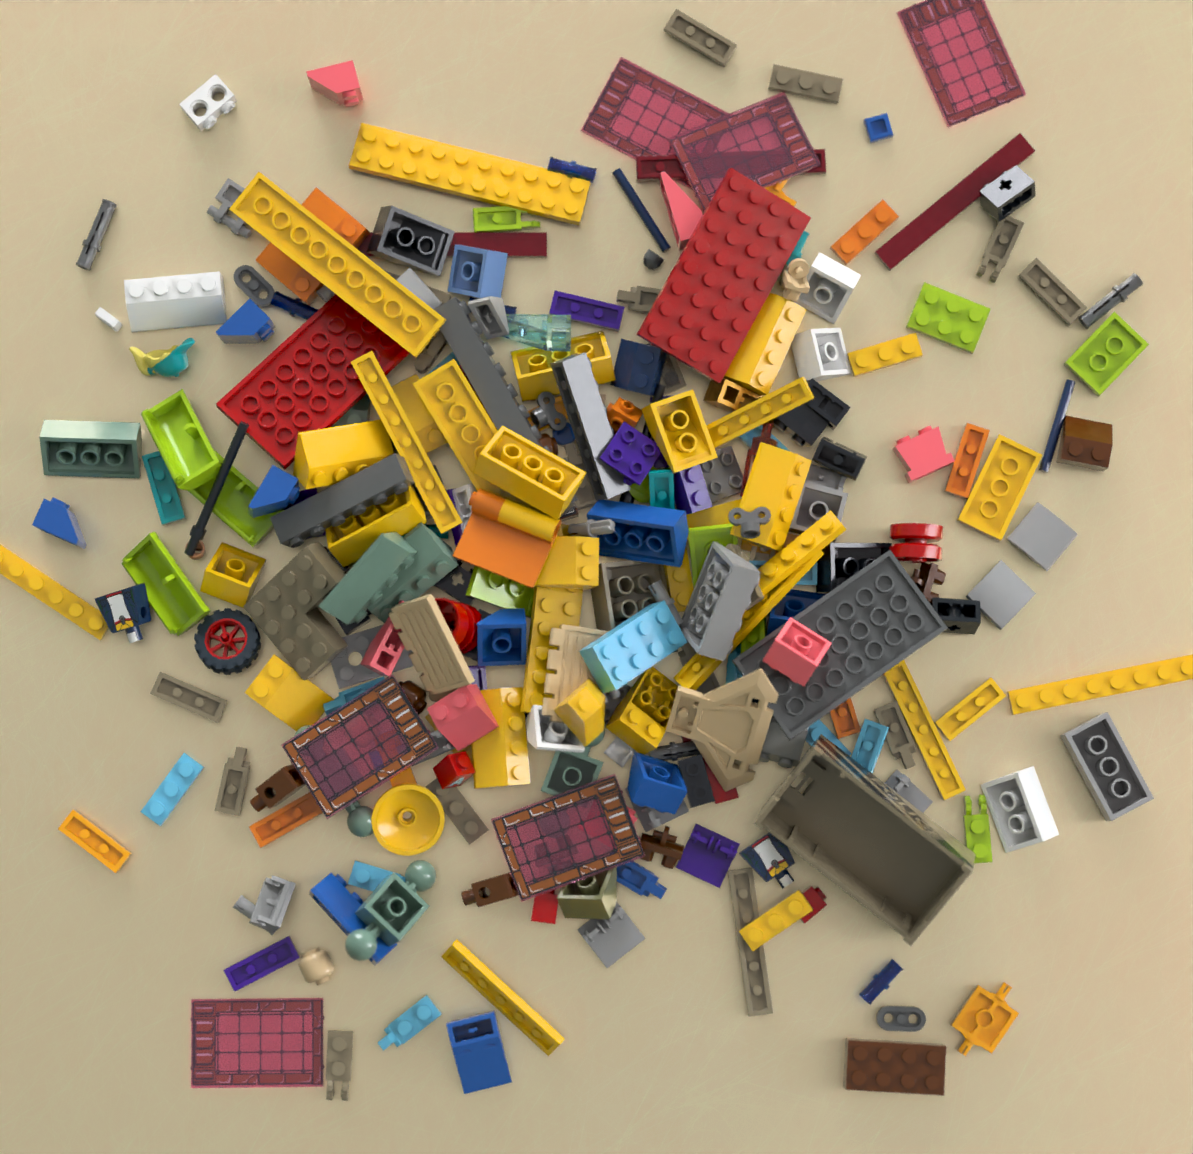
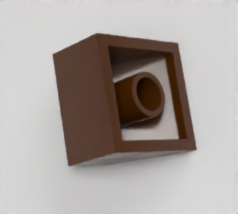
[1056,416,1113,471]

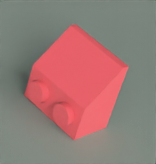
[306,60,363,107]
[762,617,832,687]
[426,684,499,751]

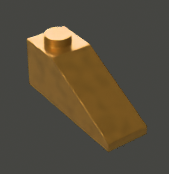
[703,379,775,428]

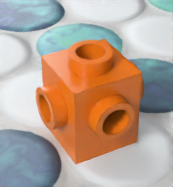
[606,397,643,434]

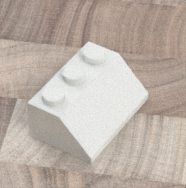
[981,766,1059,853]

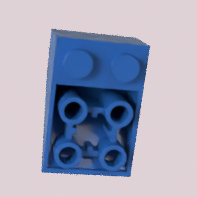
[446,1010,512,1094]

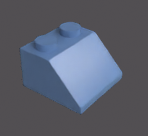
[448,244,508,298]

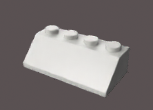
[124,271,227,332]

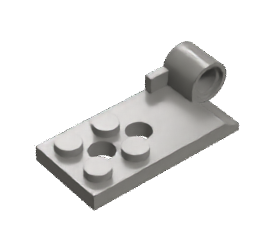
[331,625,414,689]

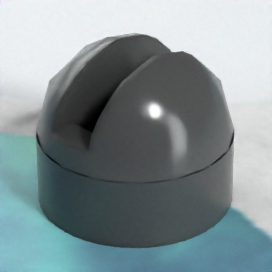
[643,249,664,270]

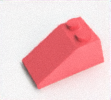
[659,172,703,251]

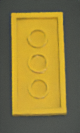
[957,434,1042,541]

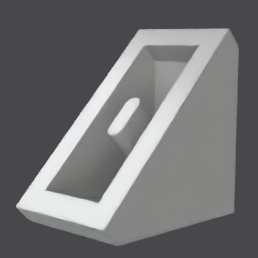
[468,296,509,339]

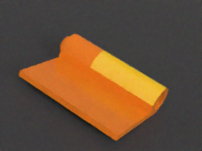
[453,488,561,589]

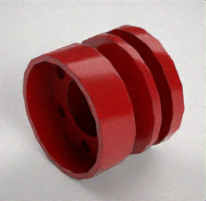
[435,598,482,654]

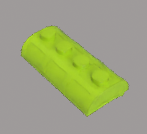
[141,389,221,490]
[187,449,284,547]
[121,532,211,636]

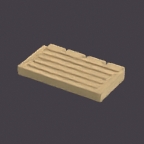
[388,594,474,694]
[542,624,608,724]

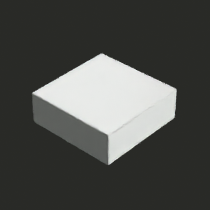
[95,307,123,331]
[604,737,636,768]

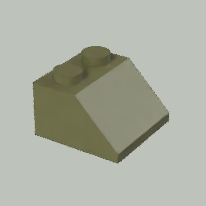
[557,862,617,919]

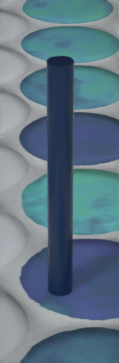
[612,168,671,252]
[1039,379,1076,473]

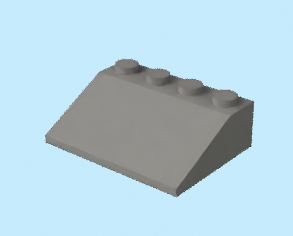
[679,541,760,661]

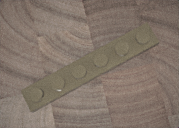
[728,867,773,1017]

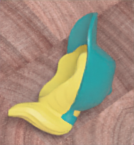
[129,338,195,377]

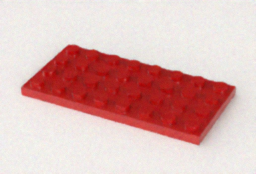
[637,168,811,384]
[216,294,410,470]

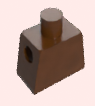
[250,764,306,812]
[461,872,519,907]

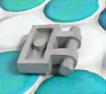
[207,178,252,239]

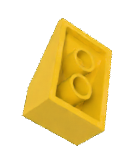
[391,374,448,453]
[641,389,718,473]
[520,536,599,590]
[245,654,334,732]

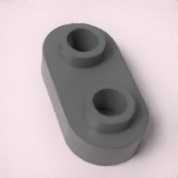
[234,265,275,307]
[876,1006,926,1032]

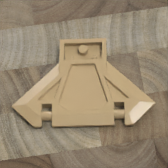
[666,668,778,792]

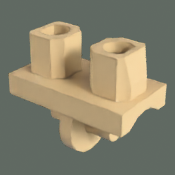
[779,258,810,302]

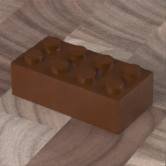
[843,1038,946,1096]

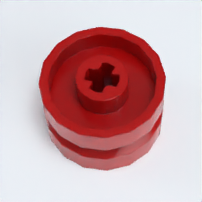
[889,523,943,563]

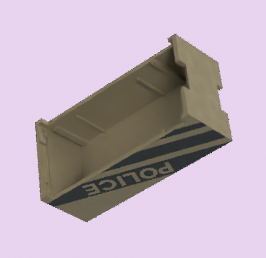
[754,734,976,946]

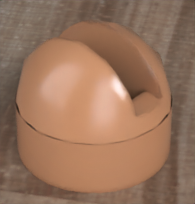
[185,540,205,560]

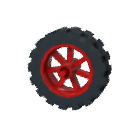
[194,608,261,675]

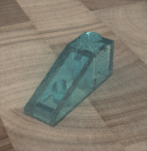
[501,314,571,351]

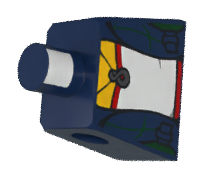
[95,583,151,643]
[739,832,795,889]

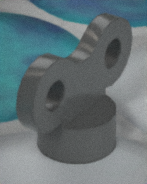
[530,391,566,431]
[728,507,771,539]

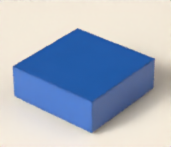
[863,113,893,143]

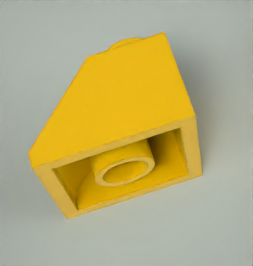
[200,542,266,609]

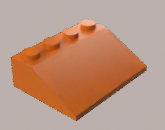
[256,187,370,306]

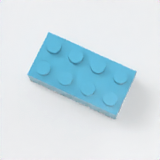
[579,600,687,693]

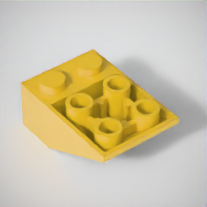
[605,666,679,755]

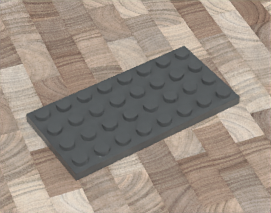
[732,550,948,741]

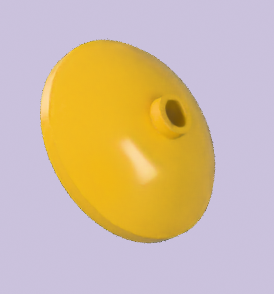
[372,784,445,856]

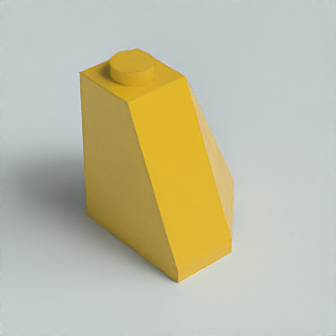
[553,678,606,747]

